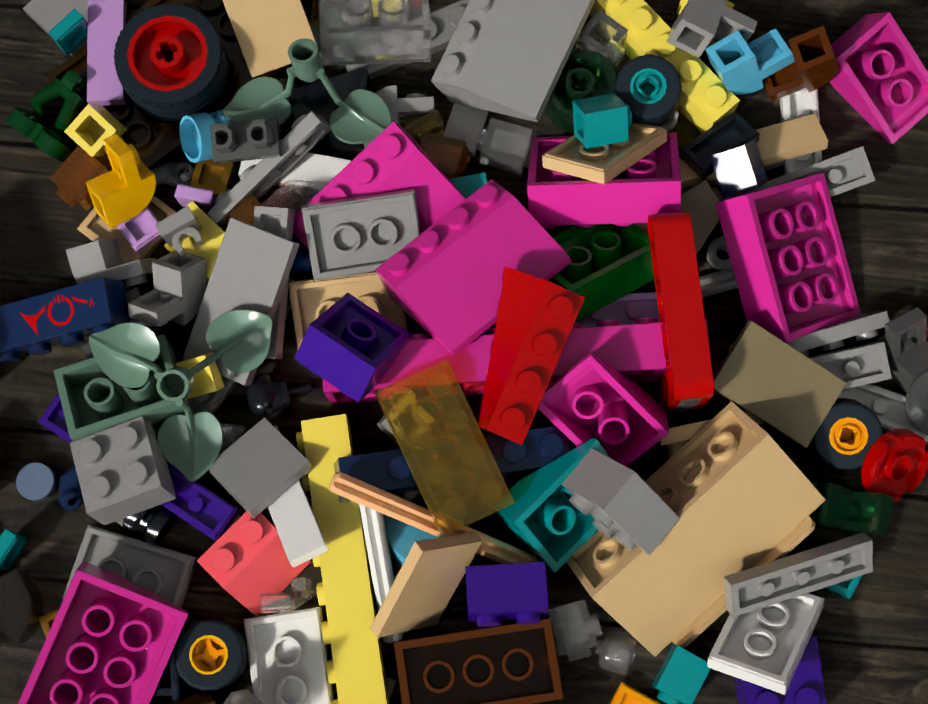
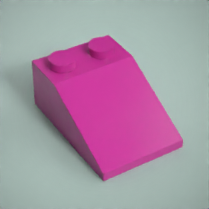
[829,12,928,144]
[538,352,669,467]

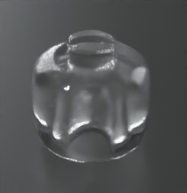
[595,632,637,676]

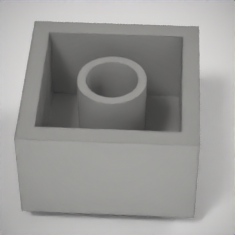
[70,416,177,525]
[562,448,680,555]

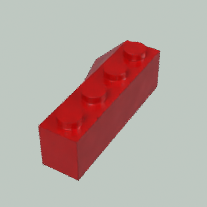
[478,266,585,445]

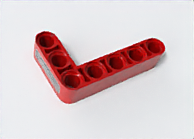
[648,211,714,413]

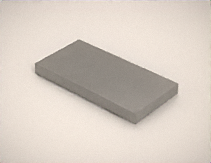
[183,218,300,386]

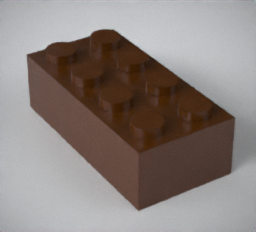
[394,618,564,704]

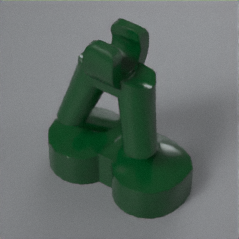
[6,70,87,162]

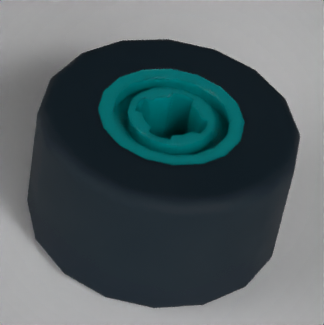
[615,55,682,126]

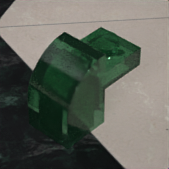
[809,482,894,536]

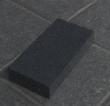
[679,111,760,180]

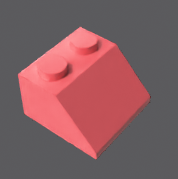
[197,511,312,617]

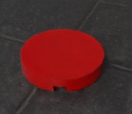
[861,429,928,503]

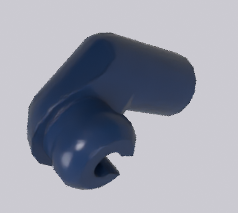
[58,465,83,511]

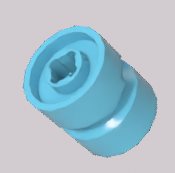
[179,109,232,163]

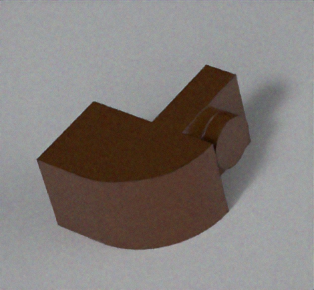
[763,25,839,101]

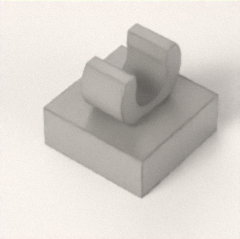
[155,206,203,256]

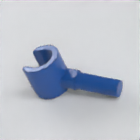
[292,232,312,272]

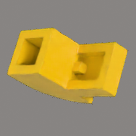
[86,134,156,228]

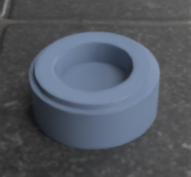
[16,463,58,501]

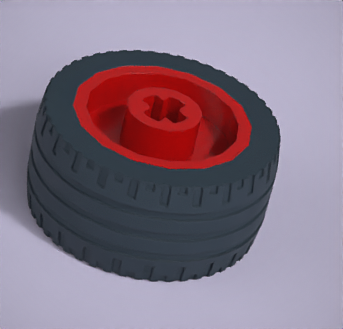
[114,3,230,123]

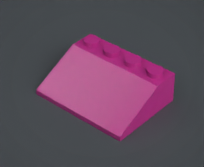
[293,121,467,250]
[527,132,681,229]
[715,172,861,343]
[375,179,572,356]
[18,561,189,704]

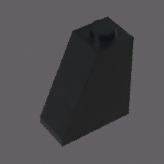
[279,68,371,150]

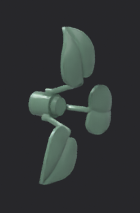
[223,6,392,144]
[89,309,273,482]

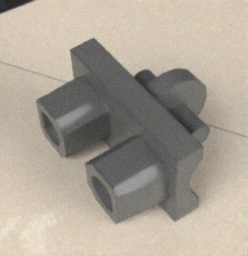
[210,118,282,164]

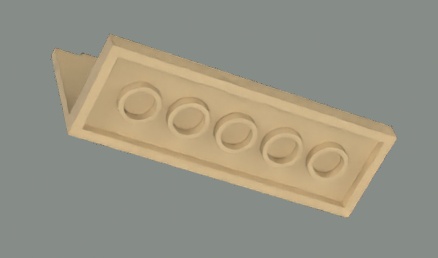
[566,401,826,657]

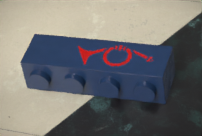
[0,277,130,364]

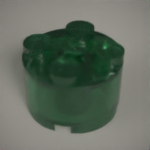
[544,48,616,134]

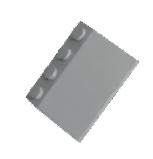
[431,0,595,122]

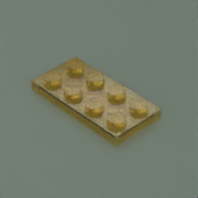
[375,360,515,537]

